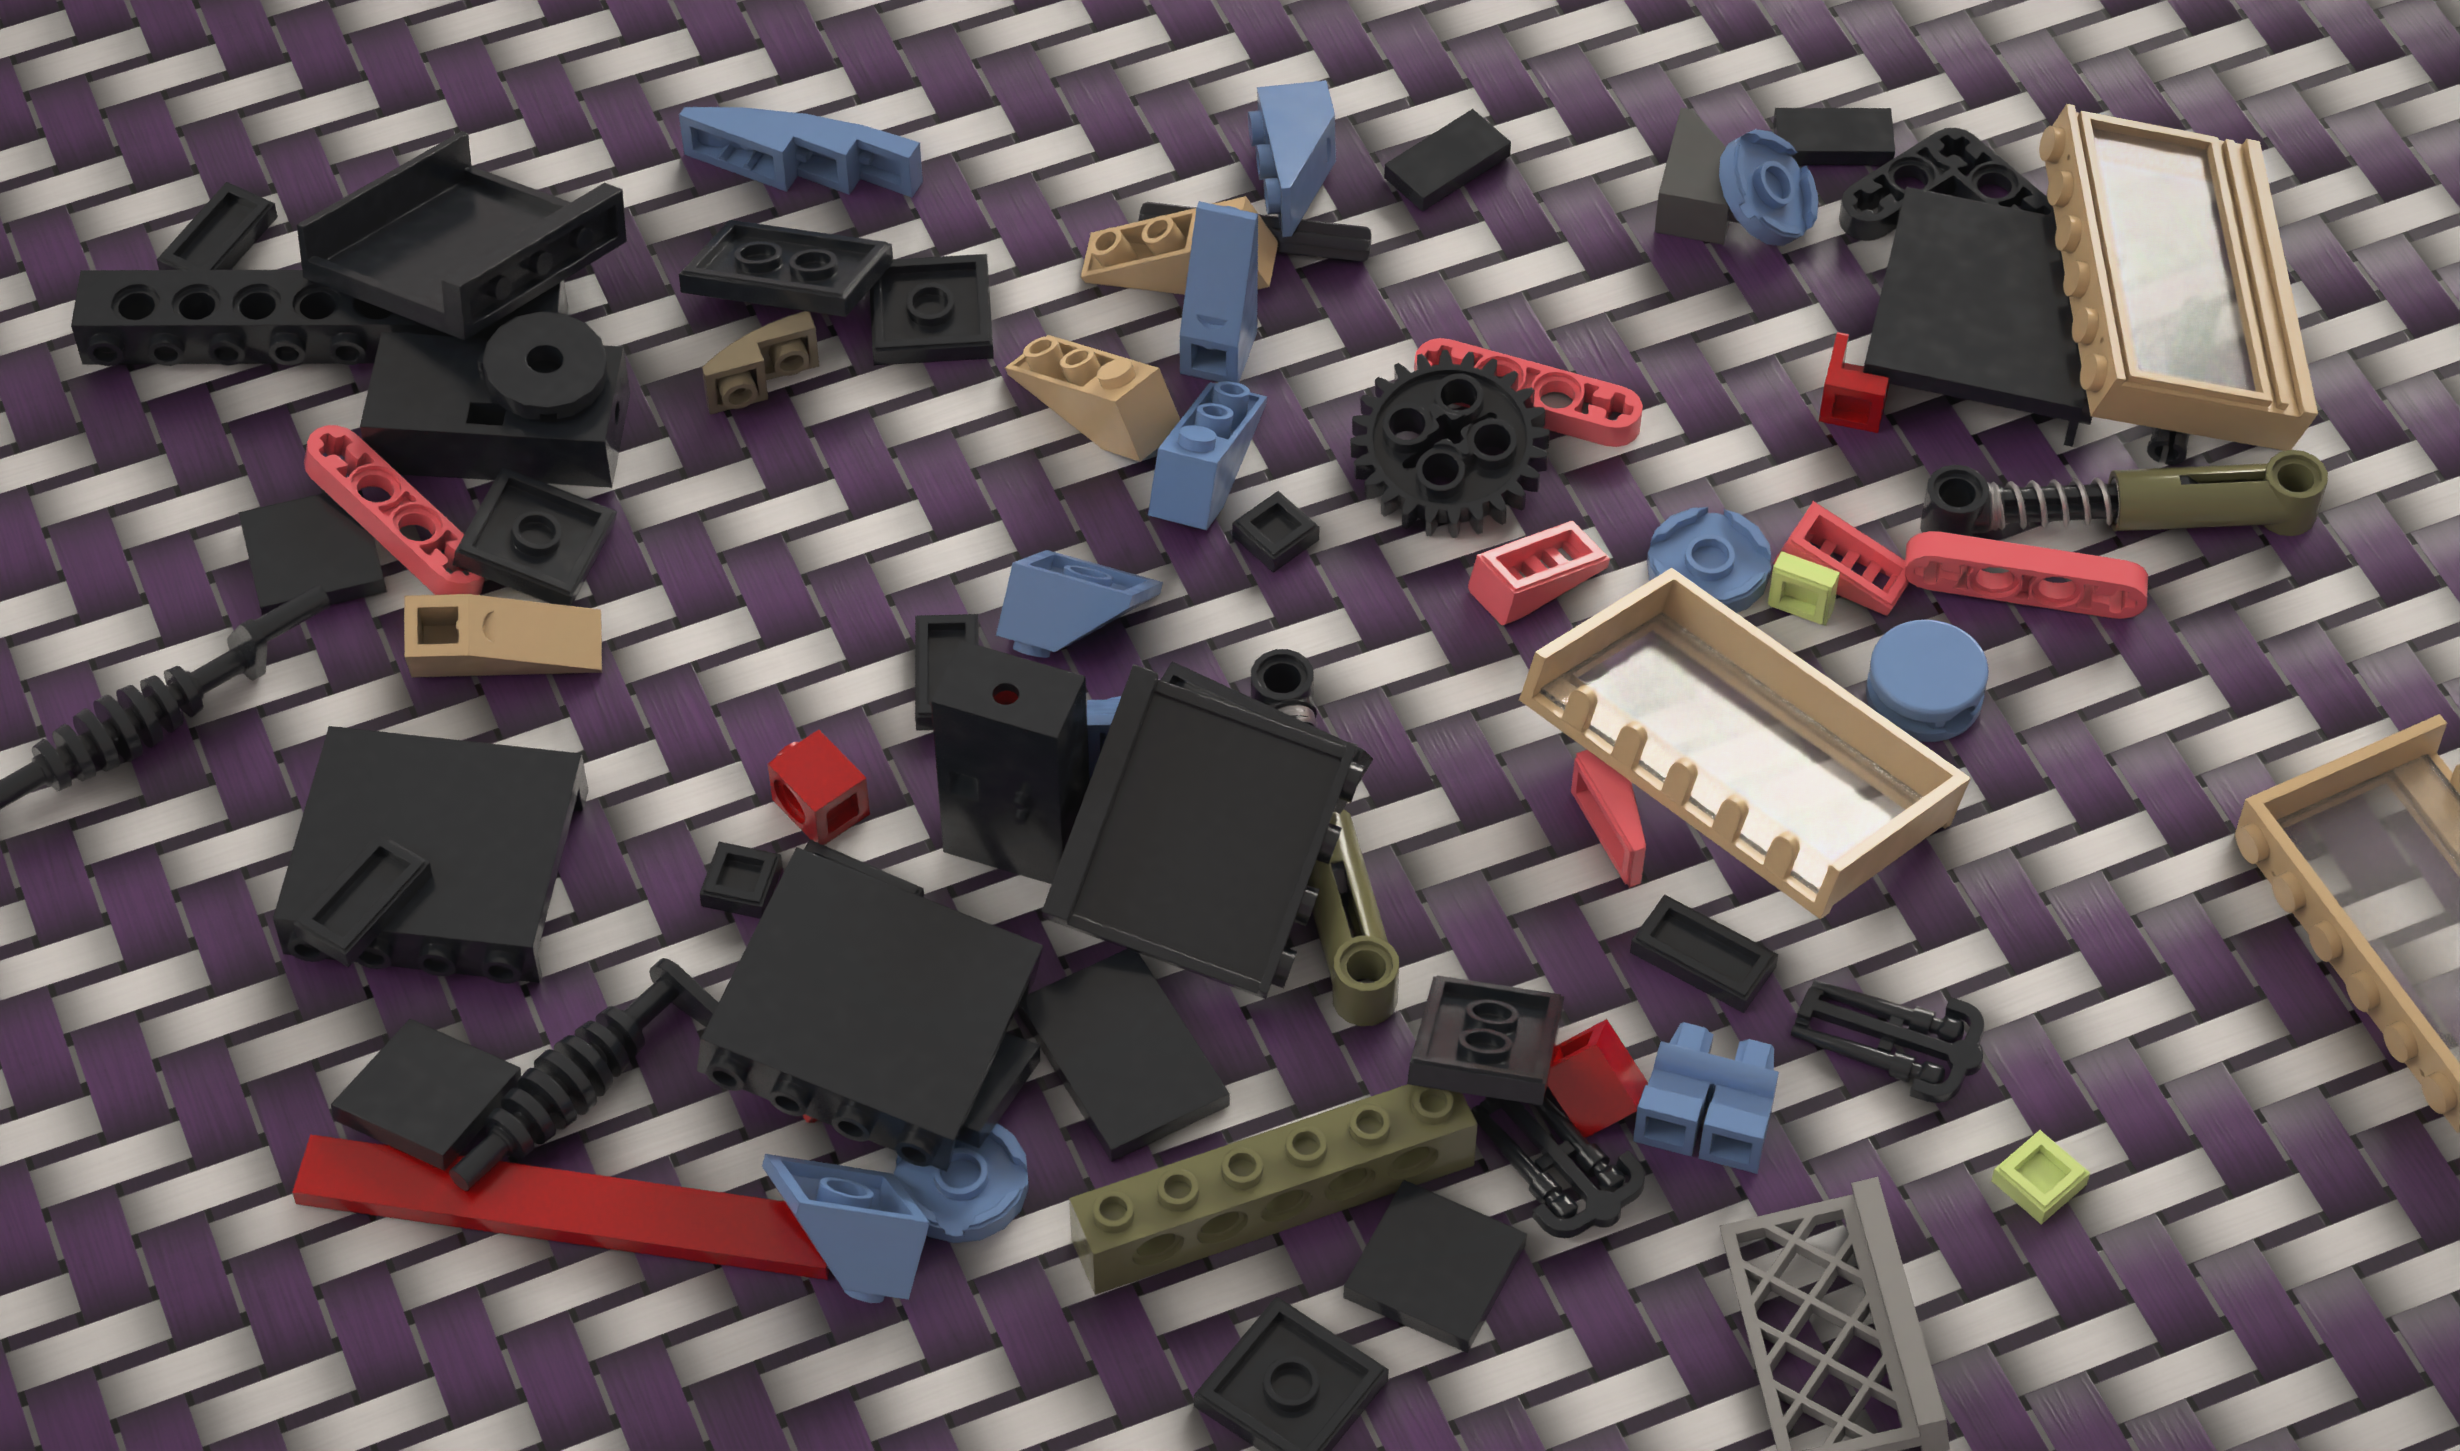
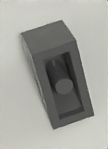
[1655,107,1739,245]

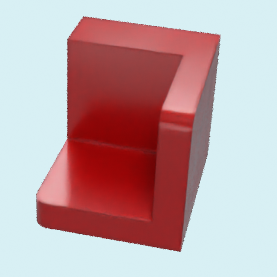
[1818,332,1890,433]
[1547,1019,1648,1137]

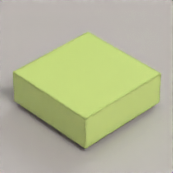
[1768,551,1840,626]
[1991,1130,2090,1225]

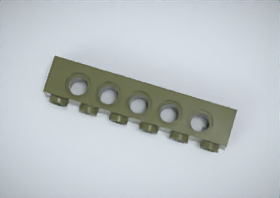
[1069,1084,1477,1295]

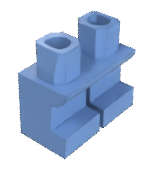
[1633,1022,1779,1174]

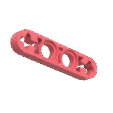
[1414,338,1643,447]
[304,425,485,595]
[1905,531,2148,619]

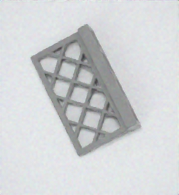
[1719,1177,1950,1451]

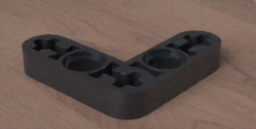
[1839,127,2055,241]

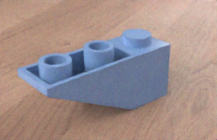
[1248,80,1336,237]
[1179,201,1258,383]
[1148,381,1267,531]

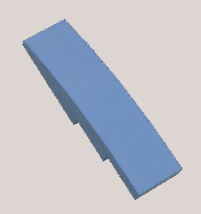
[679,107,923,198]

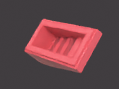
[1772,501,1909,616]
[1468,520,1610,625]
[1571,750,1646,888]

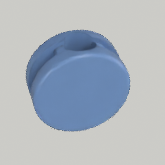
[1866,620,1989,742]

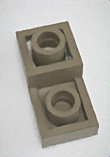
[702,311,819,415]

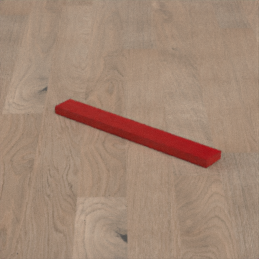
[292,1134,830,1280]

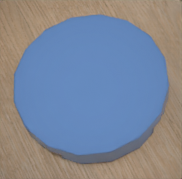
[1719,129,1818,246]
[1647,507,1771,613]
[894,1123,1029,1243]

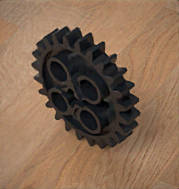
[1350,350,1550,538]

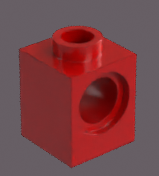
[768,730,870,845]

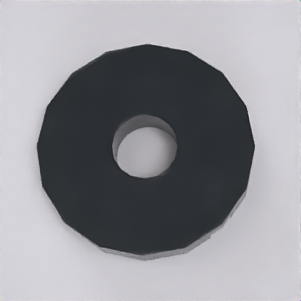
[483,312,607,420]

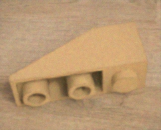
[1081,196,1278,295]
[1005,335,1180,462]
[404,594,602,677]

